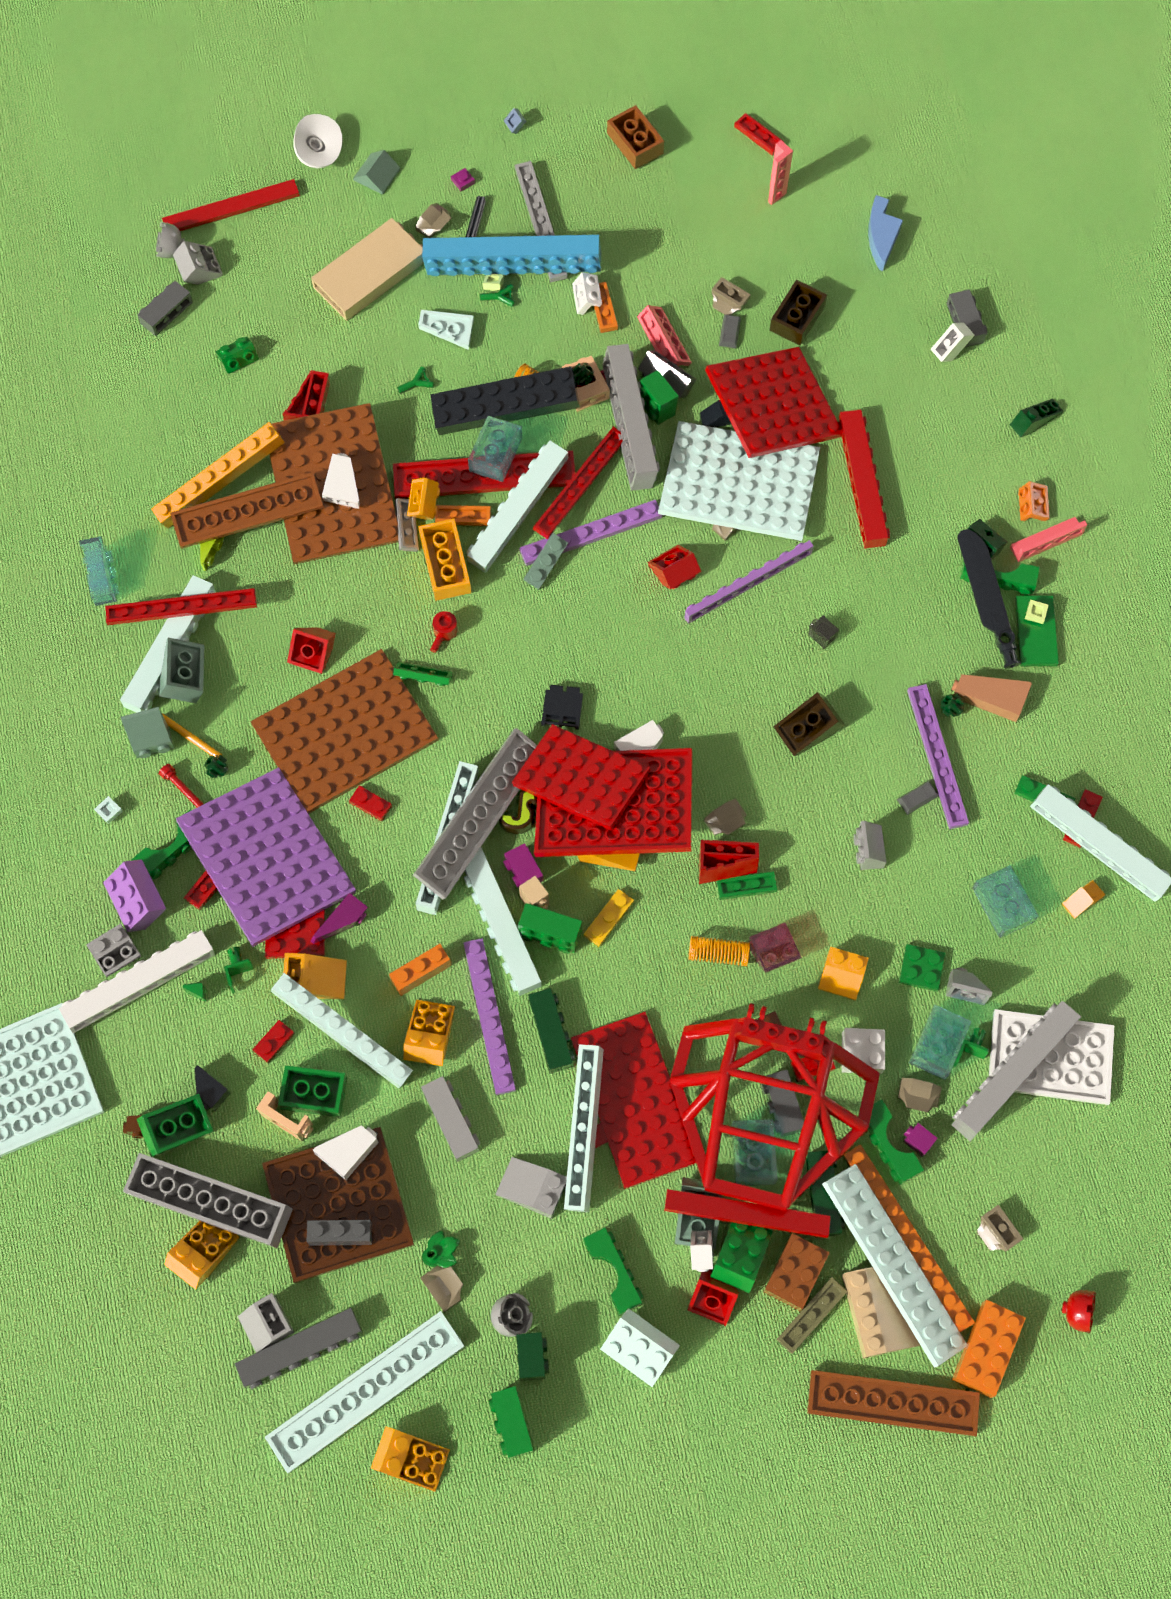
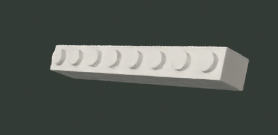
[58,930,215,1034]

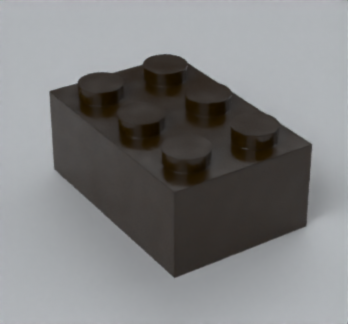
[769,279,827,346]

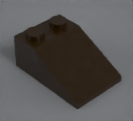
[773,692,845,757]

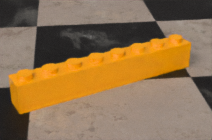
[151,422,285,528]

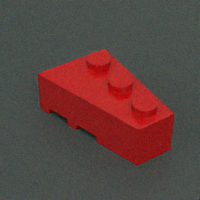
[283,370,330,421]

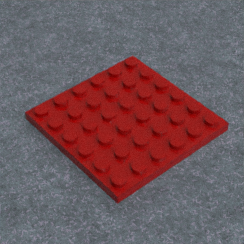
[705,347,842,458]

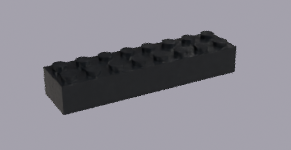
[430,366,580,435]

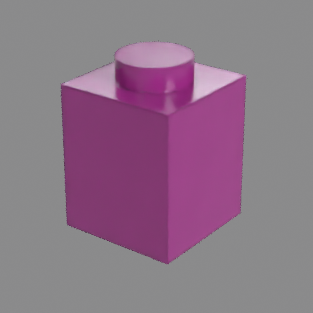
[903,1123,938,1157]

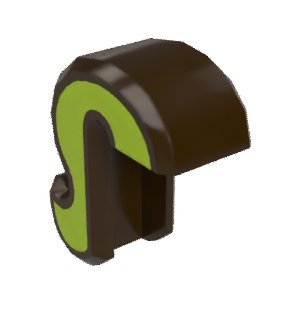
[499,791,537,834]

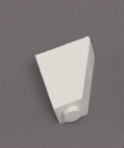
[322,453,360,509]
[614,720,664,751]
[313,1126,378,1180]

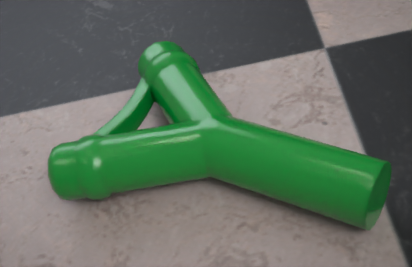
[480,284,515,307]
[397,366,434,393]

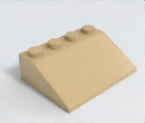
[842,1267,921,1359]

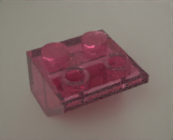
[748,922,802,973]

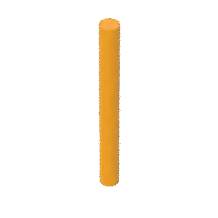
[162,713,222,756]

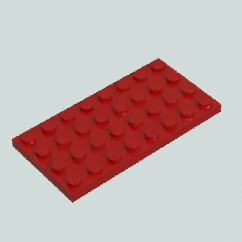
[570,1012,696,1190]

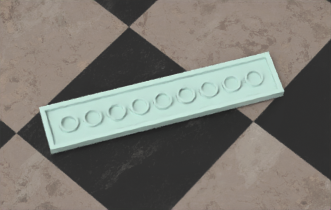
[822,1164,967,1368]
[265,1311,465,1474]

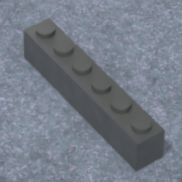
[234,1308,363,1390]

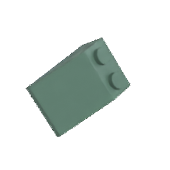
[159,637,204,703]
[121,707,174,758]
[675,1177,722,1249]

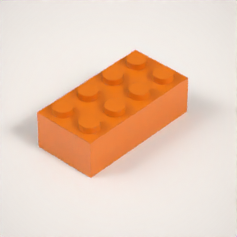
[952,1300,1026,1398]

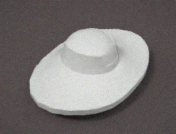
[293,114,342,168]

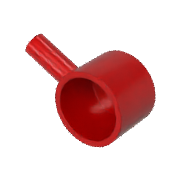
[430,611,458,653]

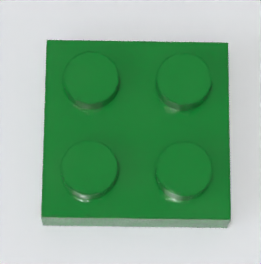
[899,944,945,992]

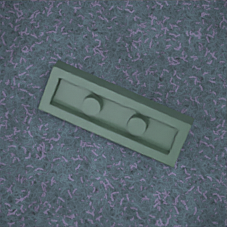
[523,533,568,590]

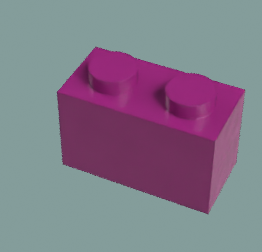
[503,843,543,888]

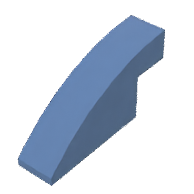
[868,195,903,271]

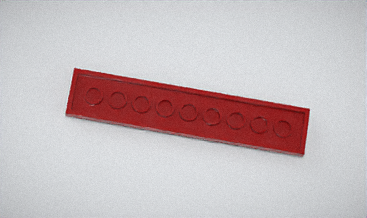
[393,450,575,499]

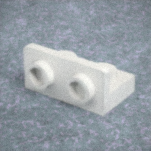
[572,272,602,315]

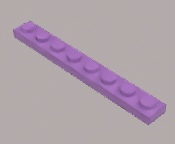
[520,500,662,566]
[684,540,814,624]
[907,684,969,829]
[463,938,516,1096]

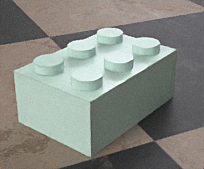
[600,1308,680,1387]

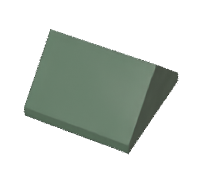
[353,150,400,195]

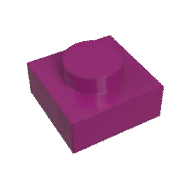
[451,168,475,192]

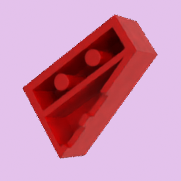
[699,840,759,884]

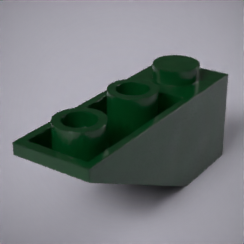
[1009,399,1064,437]

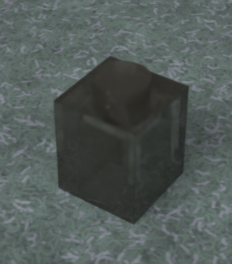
[808,615,839,649]

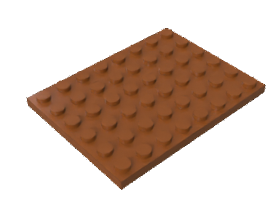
[263,403,399,565]
[250,649,439,814]

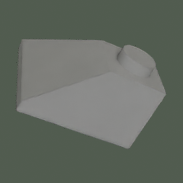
[945,968,992,1005]

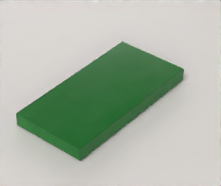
[1015,596,1059,666]

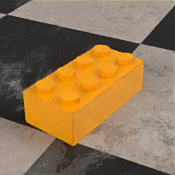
[418,519,471,601]

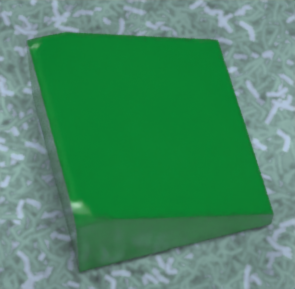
[183,983,206,1002]

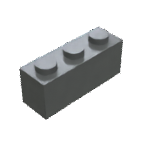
[137,281,193,336]
[947,289,988,348]
[638,350,697,399]
[761,1070,804,1138]
[307,1220,372,1246]

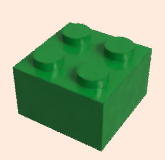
[640,370,679,425]

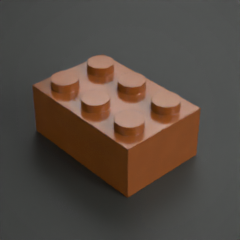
[607,105,664,169]
[763,1233,830,1311]

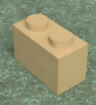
[519,876,549,910]

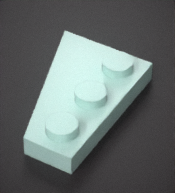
[419,310,474,350]

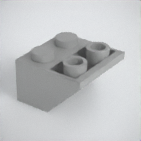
[173,241,223,285]
[854,821,886,870]
[86,923,141,978]
[238,1293,294,1353]

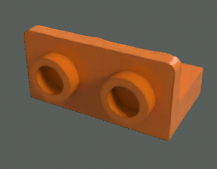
[1018,481,1050,521]

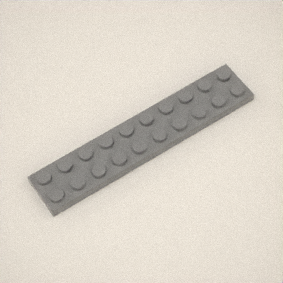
[413,728,537,900]

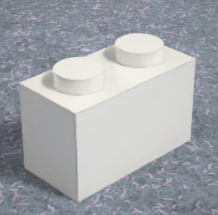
[931,322,974,362]
[690,1230,714,1272]

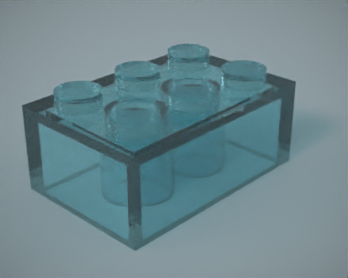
[468,416,522,482]
[972,865,1039,938]
[908,1005,972,1080]
[731,1119,778,1186]

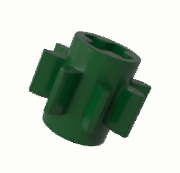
[573,363,594,385]
[940,694,965,717]
[204,755,228,778]

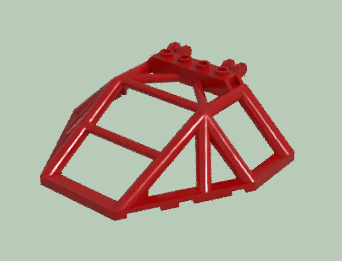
[670,1003,880,1211]

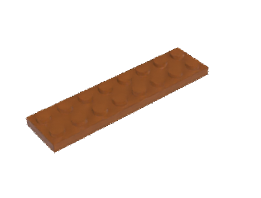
[170,472,324,549]
[807,1370,980,1437]

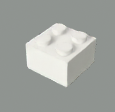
[842,1028,885,1074]

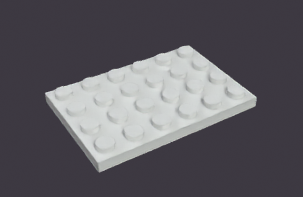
[989,1009,1114,1105]

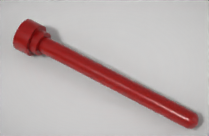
[158,763,204,808]

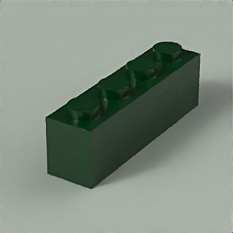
[528,988,575,1074]
[806,1150,845,1237]

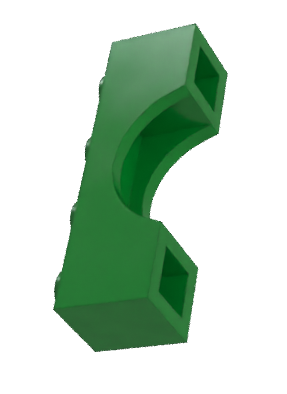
[960,561,1040,595]
[131,809,192,879]
[868,1099,924,1185]
[583,1228,644,1316]

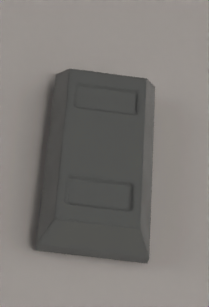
[719,315,741,348]
[897,781,939,815]

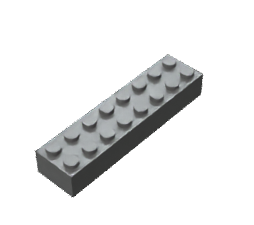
[602,344,660,491]
[952,1001,1081,1141]
[123,1153,293,1248]

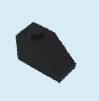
[699,400,732,428]
[195,1065,231,1112]

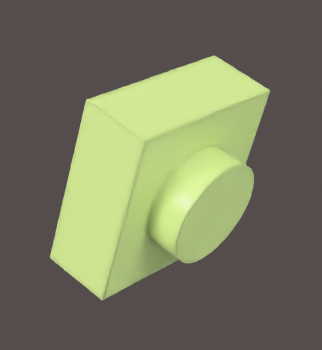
[482,274,504,291]
[1025,600,1048,624]

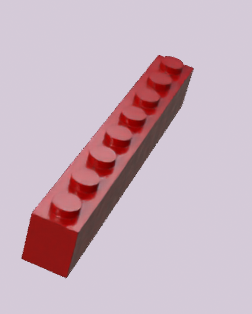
[838,410,890,549]

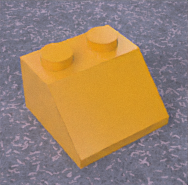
[407,478,440,520]
[818,946,869,1000]

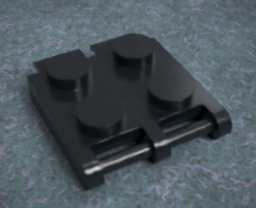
[541,684,583,730]

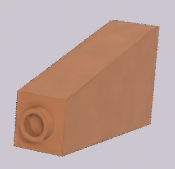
[951,674,1032,722]

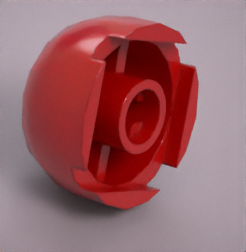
[1062,1290,1096,1333]

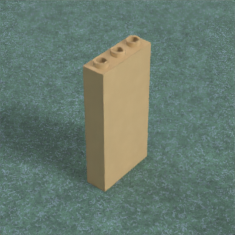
[311,218,424,321]

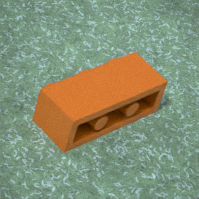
[389,944,451,996]

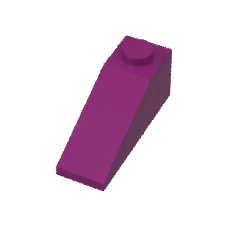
[310,893,368,944]

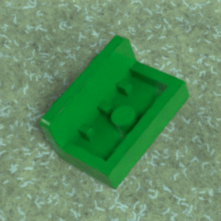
[215,336,259,374]

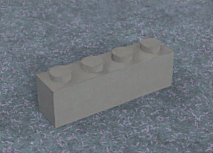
[421,1076,480,1162]

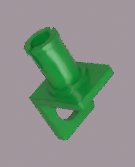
[224,947,254,994]
[953,1028,989,1067]

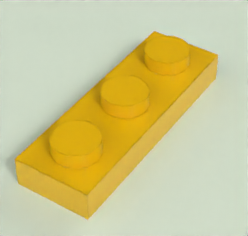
[584,889,634,947]

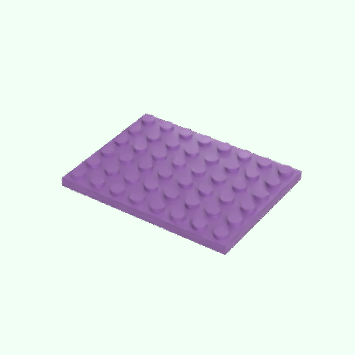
[176,768,356,947]

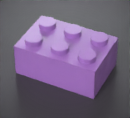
[103,859,166,932]

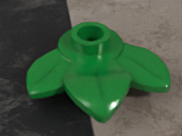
[422,1231,460,1268]

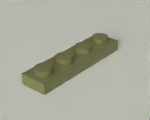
[776,1277,847,1355]

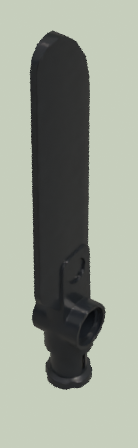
[957,529,1021,669]

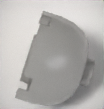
[156,222,184,258]
[490,1293,533,1337]

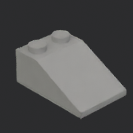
[496,1157,567,1219]

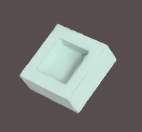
[94,796,123,824]

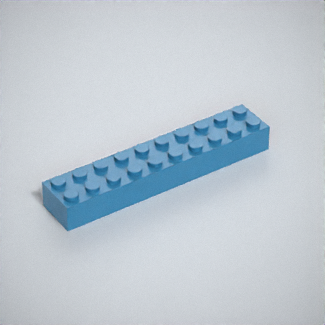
[422,235,601,276]

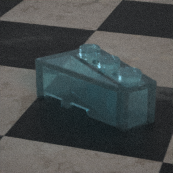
[79,536,119,606]

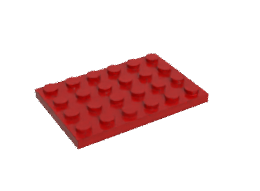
[512,724,651,831]

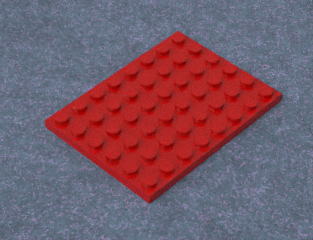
[534,748,693,857]

